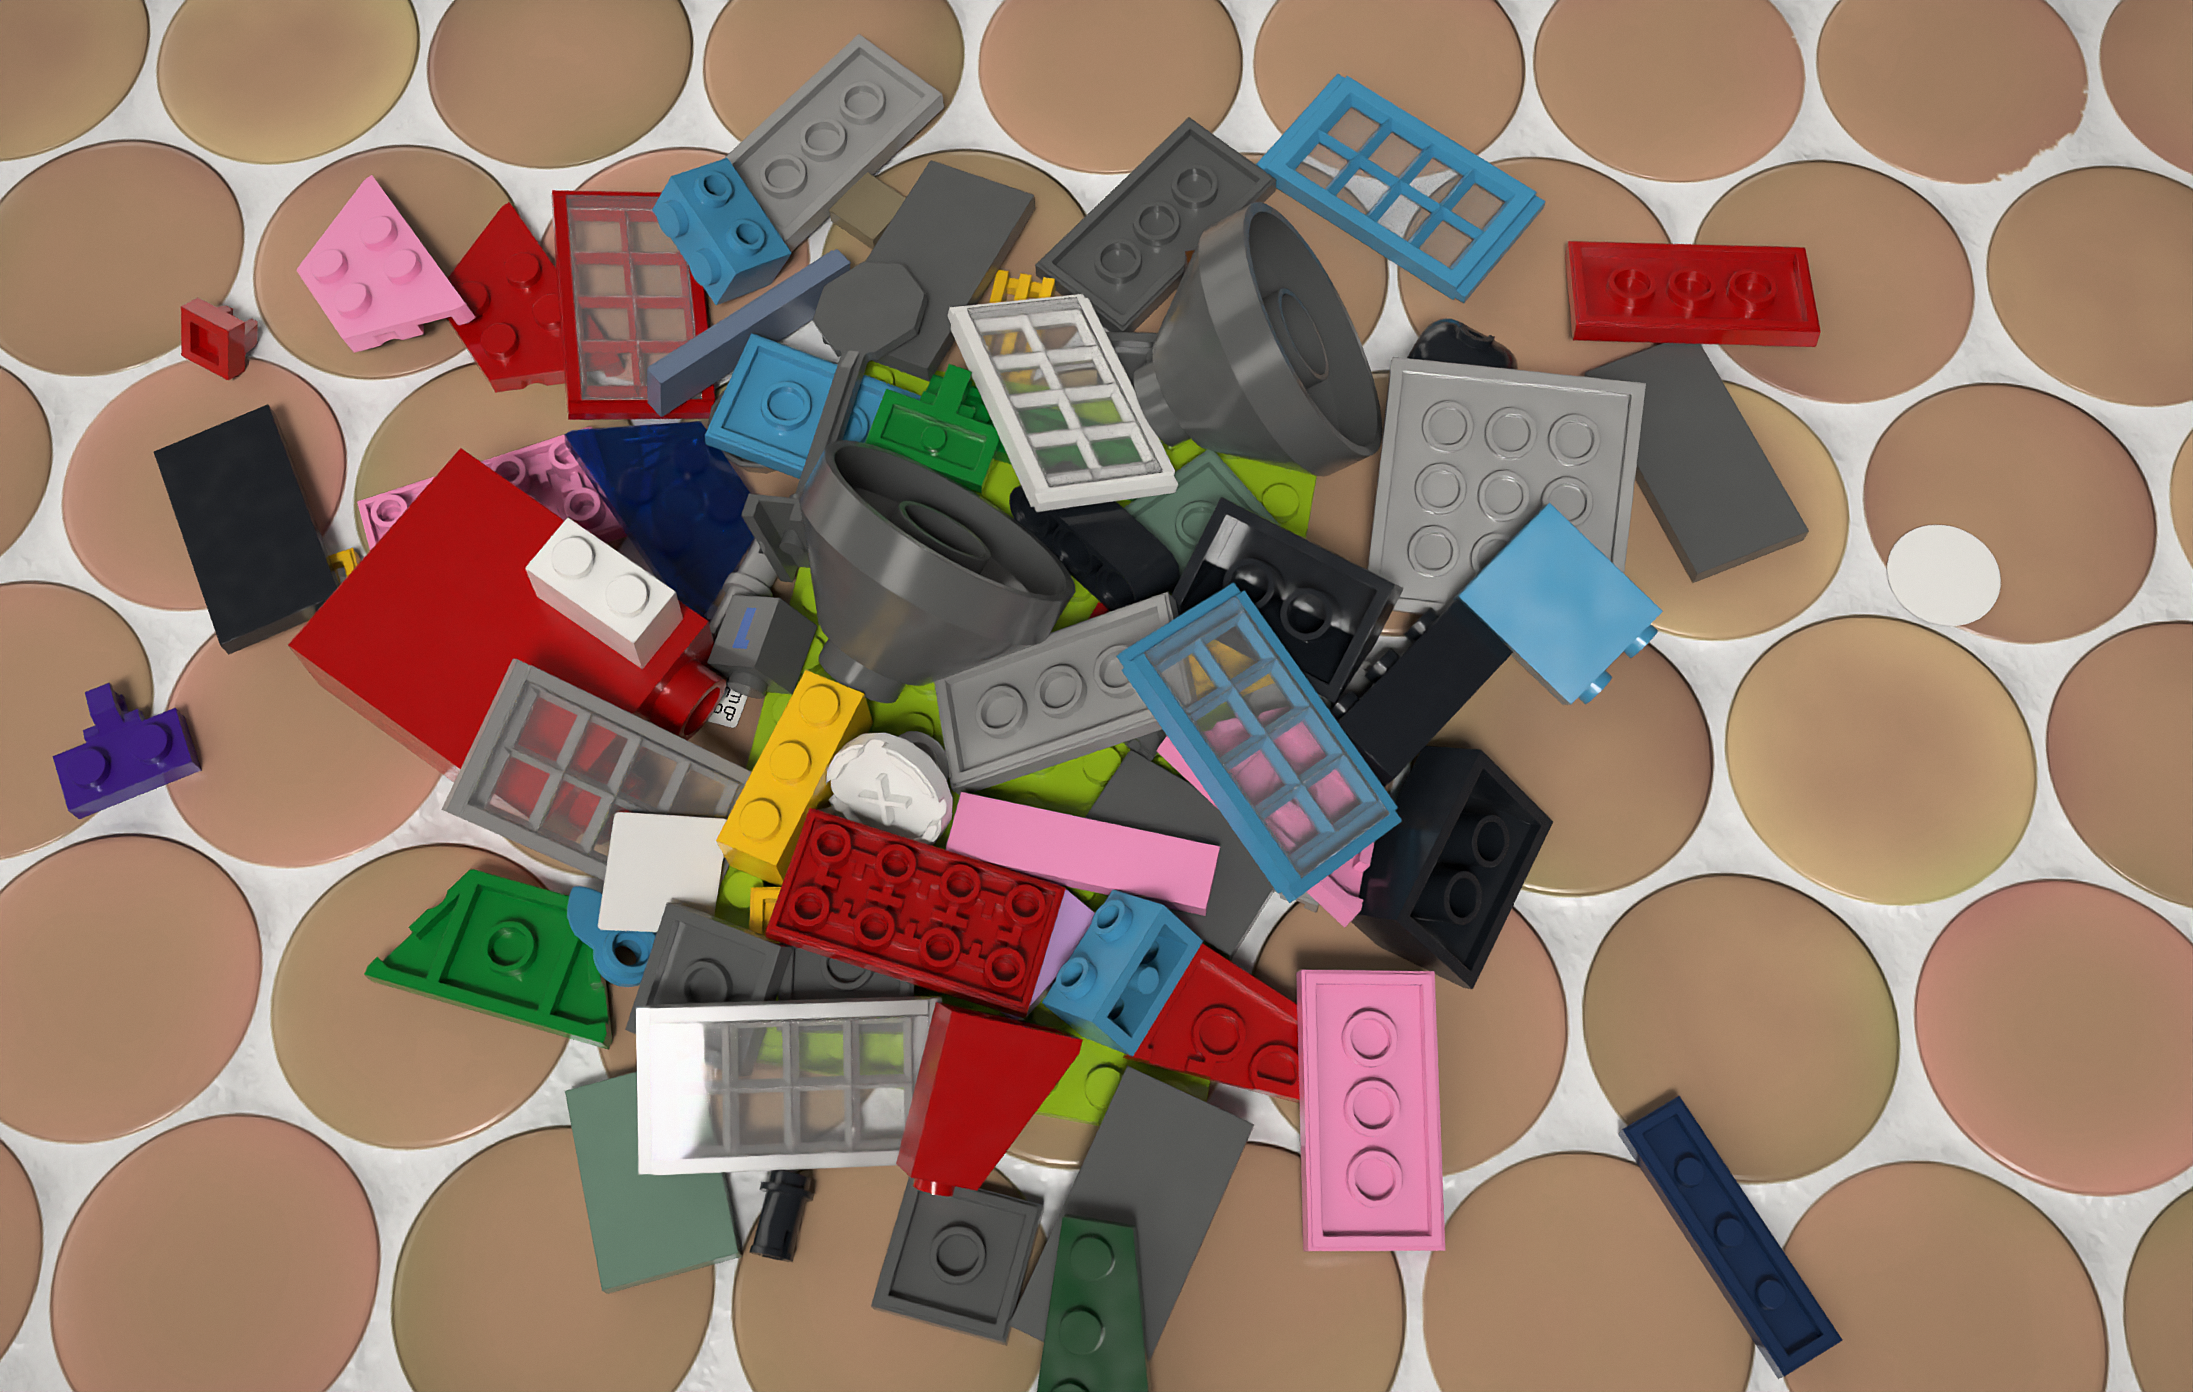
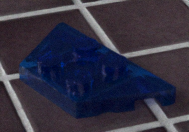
[564,421,755,620]

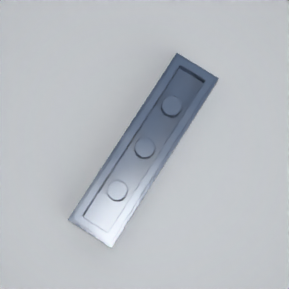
[647,249,850,417]

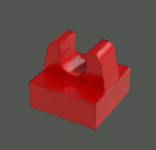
[181,298,258,381]

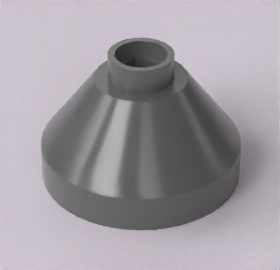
[1133,202,1382,477]
[799,440,1075,704]

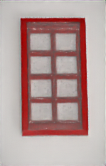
[551,190,715,420]

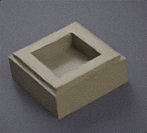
[829,172,906,250]

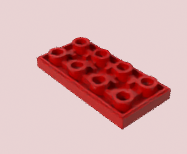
[765,808,1066,1019]

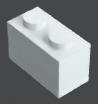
[525,517,683,669]

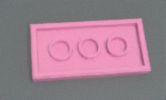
[1296,970,1445,1251]

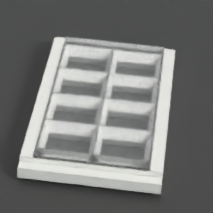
[948,294,1178,512]

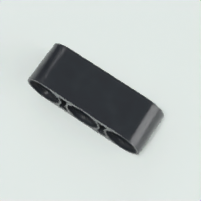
[1009,461,1180,612]

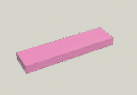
[945,792,1220,916]

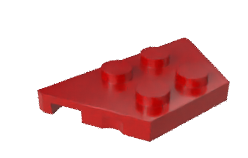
[446,202,625,393]

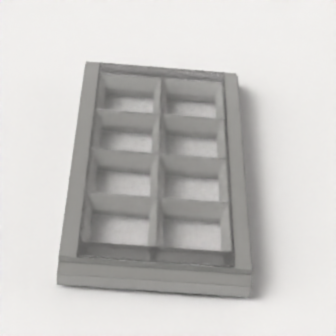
[441,659,752,889]
[636,996,942,1175]

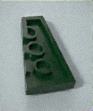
[1037,1214,1152,1392]

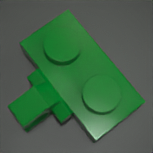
[865,364,1001,493]

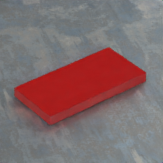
[1565,241,1821,347]

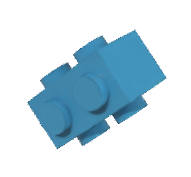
[652,158,791,305]
[1042,890,1203,1056]

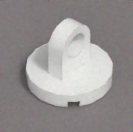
[826,731,953,846]

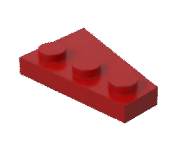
[1123,943,1300,1104]

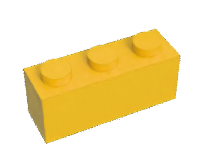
[716,670,873,887]

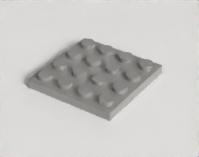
[1367,357,1646,615]

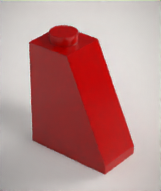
[896,1002,1083,1197]

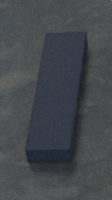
[1618,1096,1843,1379]

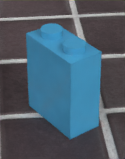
[1453,503,1663,705]

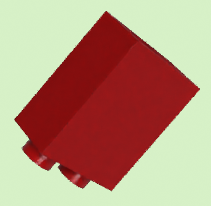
[288,448,726,845]

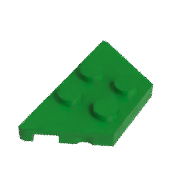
[364,869,612,1050]

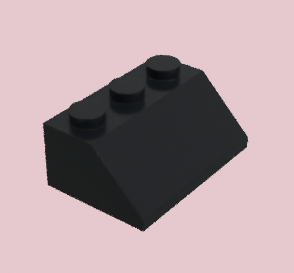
[1171,497,1404,703]
[1351,746,1553,989]

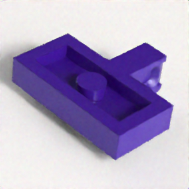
[53,683,201,819]

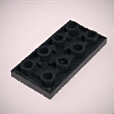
[154,404,340,655]

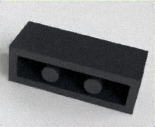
[1330,598,1513,787]

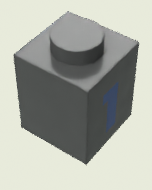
[707,595,817,699]

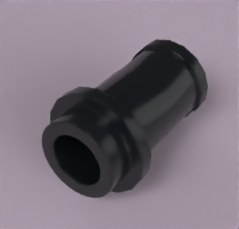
[749,1170,814,1262]

